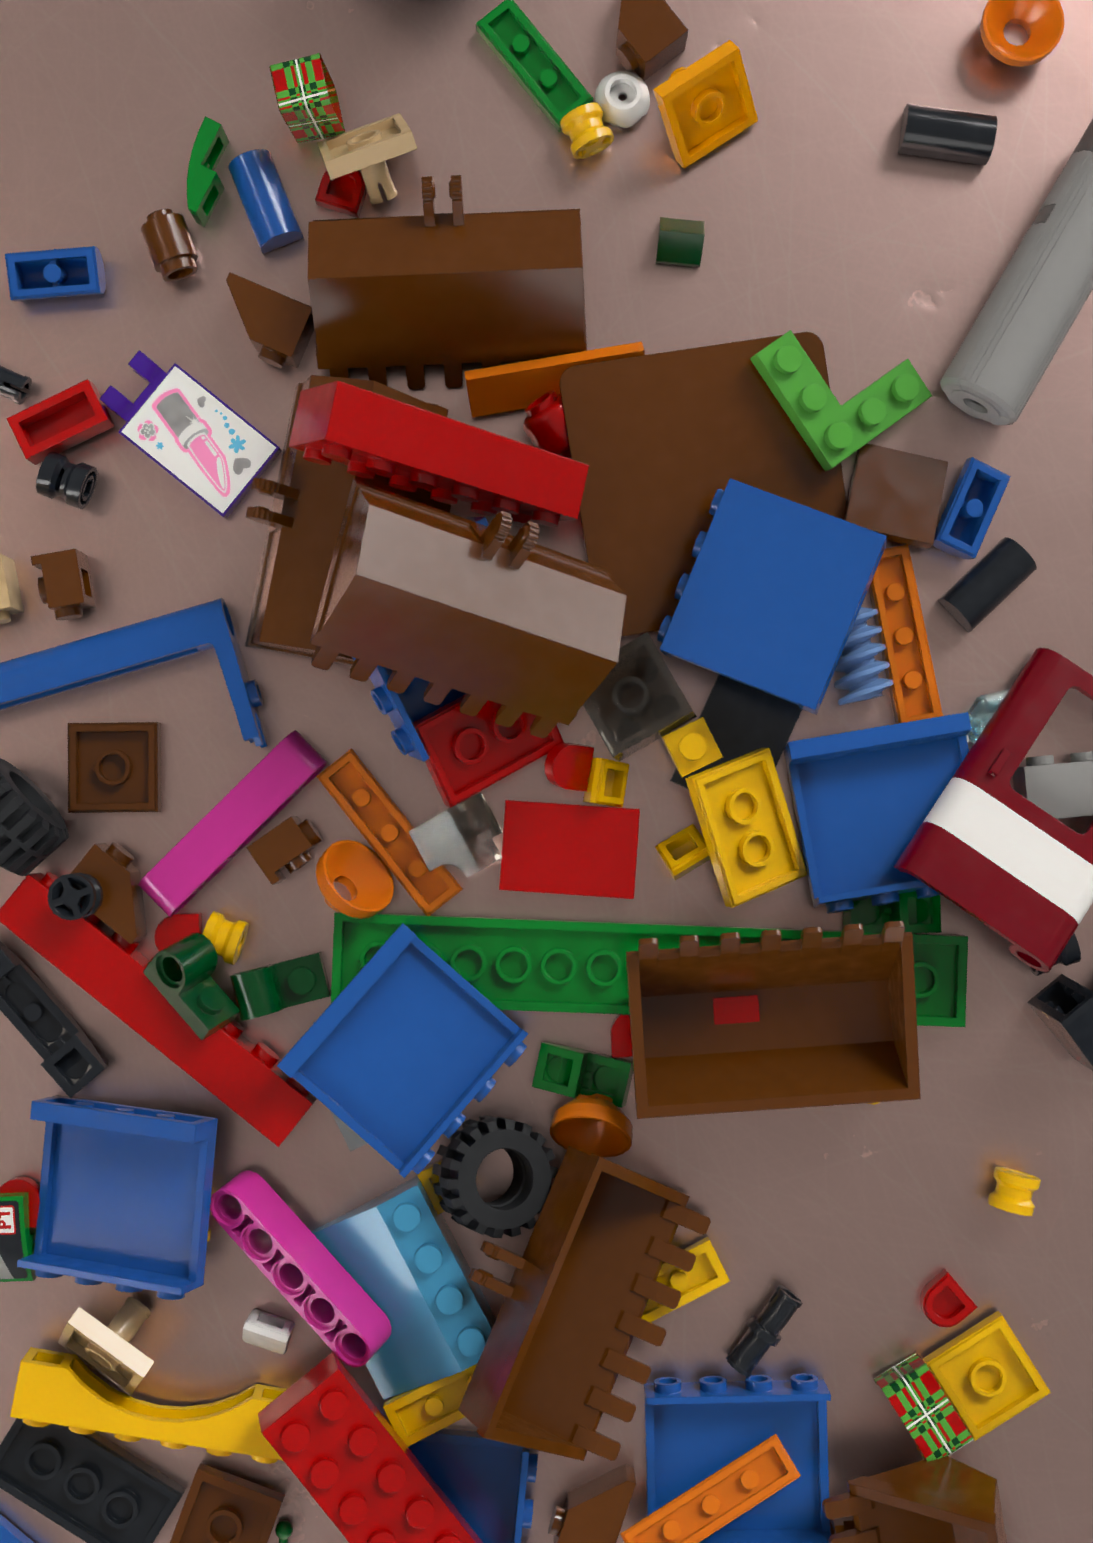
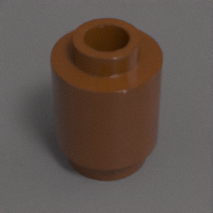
[141,209,198,282]

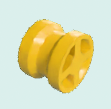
[560,102,614,159]
[202,911,249,965]
[987,1167,1041,1216]

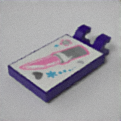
[99,350,282,519]

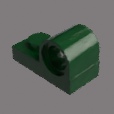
[143,933,240,1040]
[230,952,331,1021]

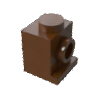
[30,549,96,620]
[246,816,323,885]

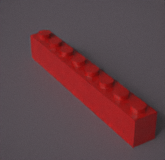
[0,872,317,1147]

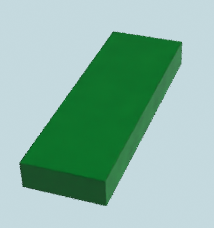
[476,0,594,132]

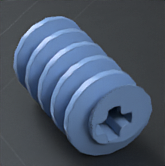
[834,607,894,705]

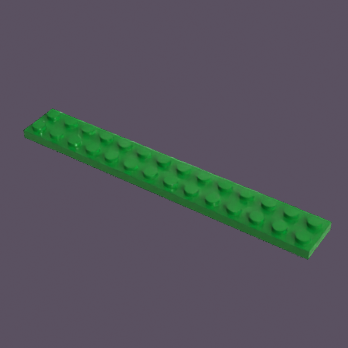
[331,912,968,1027]

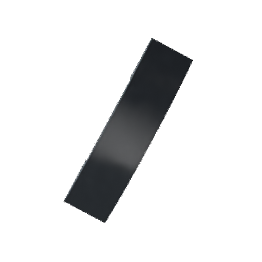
[0,941,107,1099]

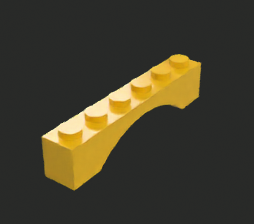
[10,1347,287,1464]

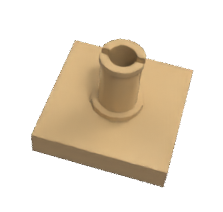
[317,113,417,204]
[58,1297,155,1396]

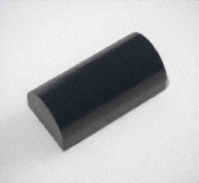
[898,104,997,165]
[938,537,1037,632]

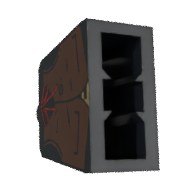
[1027,974,1093,1071]

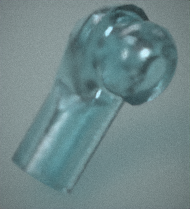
[966,689,1010,743]

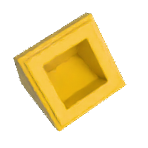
[583,758,629,808]
[655,824,711,881]

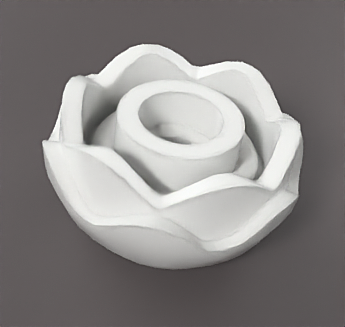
[594,71,650,128]

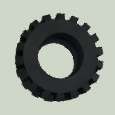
[0,758,69,876]
[432,1116,558,1238]

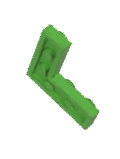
[750,330,932,472]

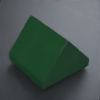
[656,217,705,267]

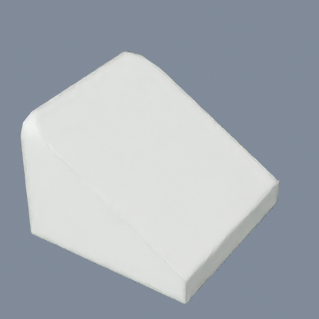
[242,1309,295,1354]

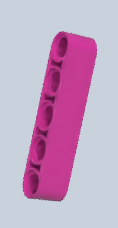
[138,730,328,918]
[210,1170,392,1367]

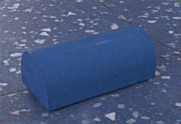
[228,149,304,254]
[5,246,106,301]
[933,457,1011,559]

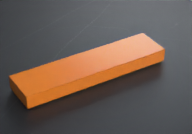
[464,341,645,417]
[869,544,943,724]
[316,748,463,916]
[620,1434,801,1543]

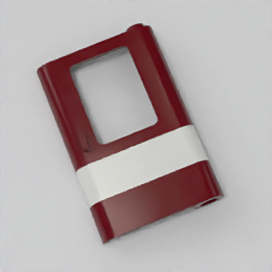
[894,647,1093,973]

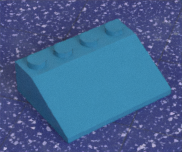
[311,1176,496,1400]

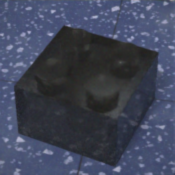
[583,632,697,761]

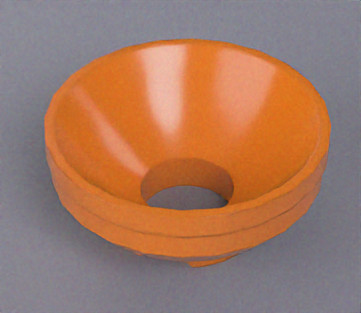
[980,0,1065,67]
[316,840,394,919]
[550,1094,633,1158]

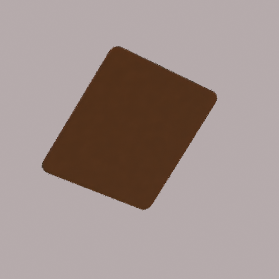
[559,332,847,637]

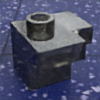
[408,793,503,877]

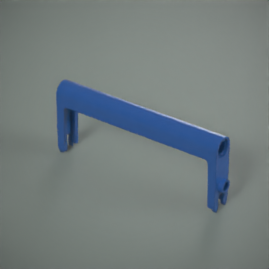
[0,598,267,748]

